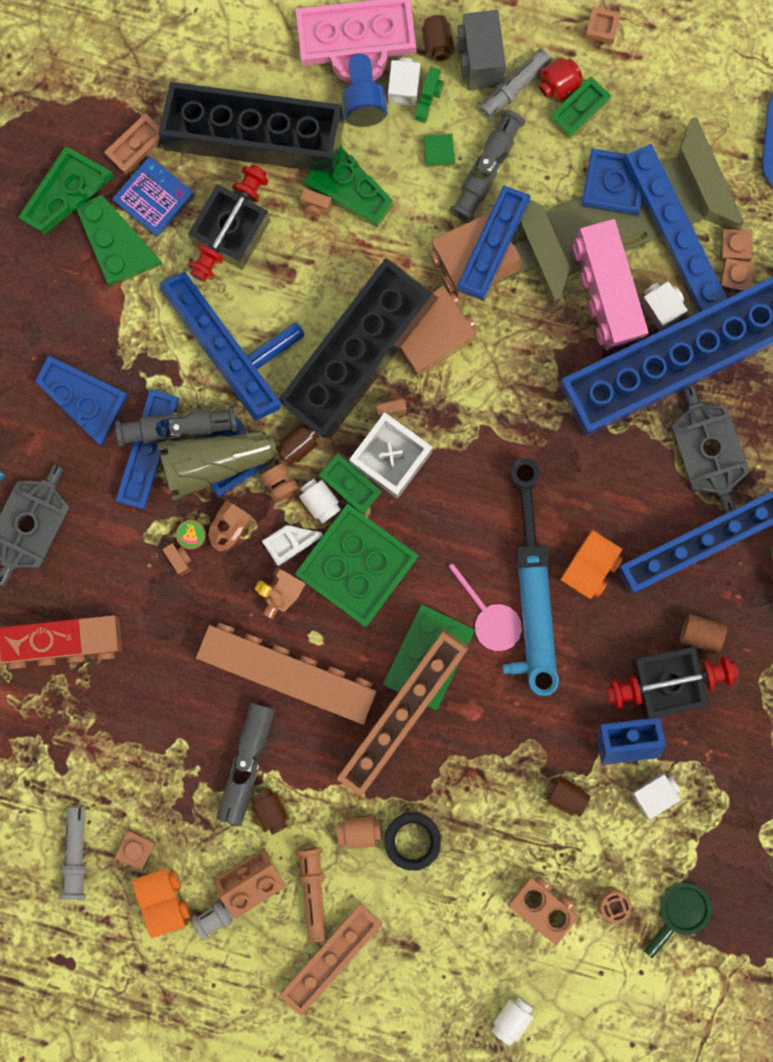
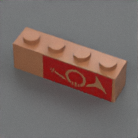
[0,615,122,670]

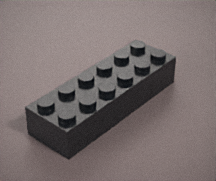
[158,82,344,174]
[279,258,439,438]

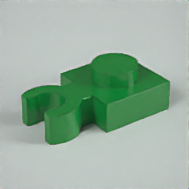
[415,67,445,123]

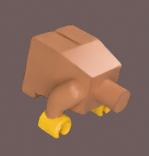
[254,567,306,619]

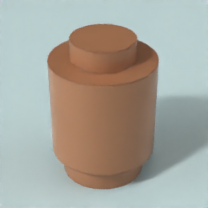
[337,816,382,849]

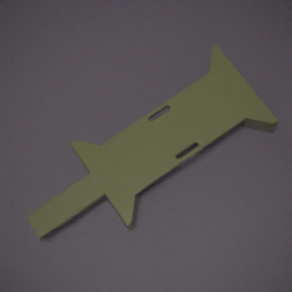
[461,117,744,308]

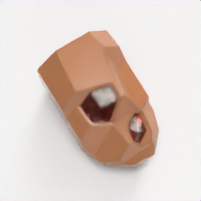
[208,500,252,551]

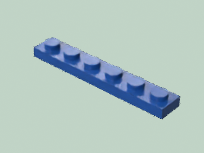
[623,144,728,312]
[159,271,282,421]

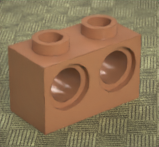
[507,876,579,946]

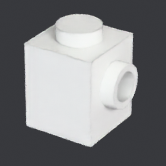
[640,281,688,332]

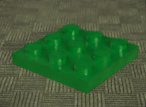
[294,503,419,628]

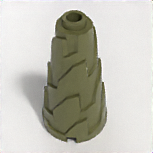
[157,431,277,501]

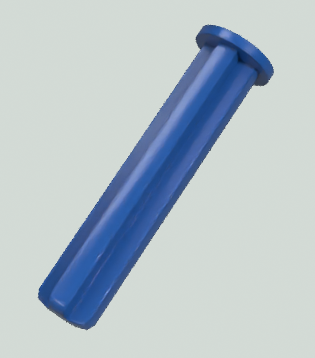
[247,323,304,369]

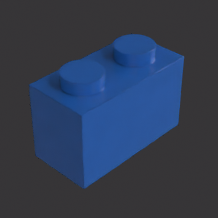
[596,717,666,765]

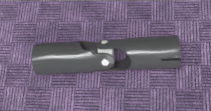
[216,703,275,826]

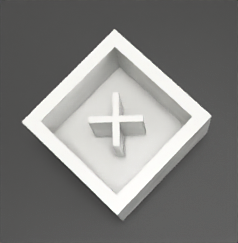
[349,412,433,499]

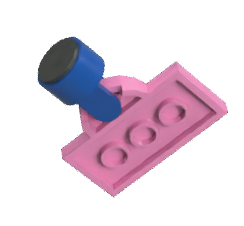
[296,0,416,127]

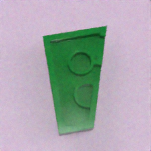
[304,143,393,228]
[18,146,114,235]
[76,195,163,287]

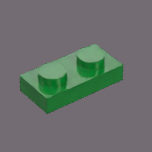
[550,76,611,139]
[318,454,382,514]

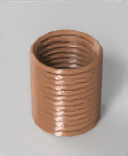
[680,613,727,655]

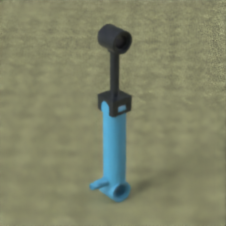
[502,458,559,696]

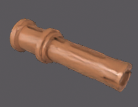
[295,847,327,942]

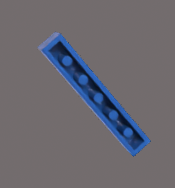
[617,491,773,595]

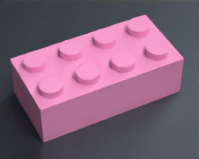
[571,219,649,352]

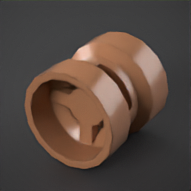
[260,463,299,503]
[598,890,632,923]

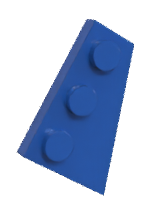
[35,356,128,447]

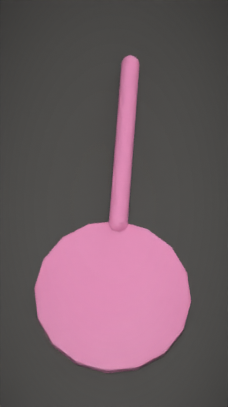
[449,564,522,651]

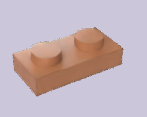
[104,113,161,176]

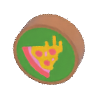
[176,520,206,550]

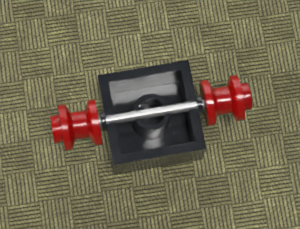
[187,164,271,282]
[606,647,738,719]

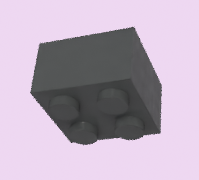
[457,10,506,91]

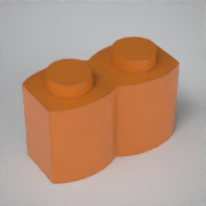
[559,530,623,600]
[132,867,191,938]

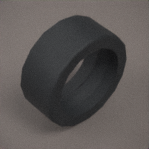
[385,812,441,871]

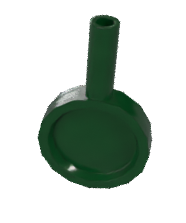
[644,882,712,959]

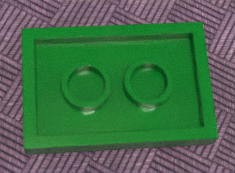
[383,604,475,711]

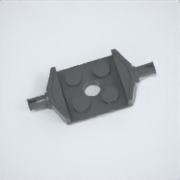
[670,386,749,514]
[0,464,72,587]

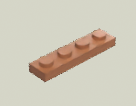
[279,903,383,1016]

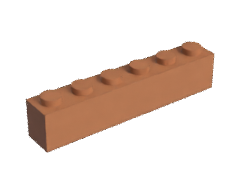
[196,622,377,725]
[337,628,469,797]

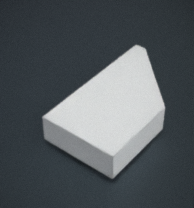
[262,525,323,567]

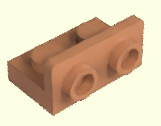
[214,848,286,918]

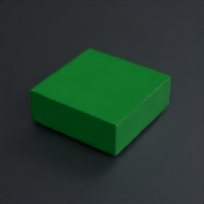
[424,134,455,167]

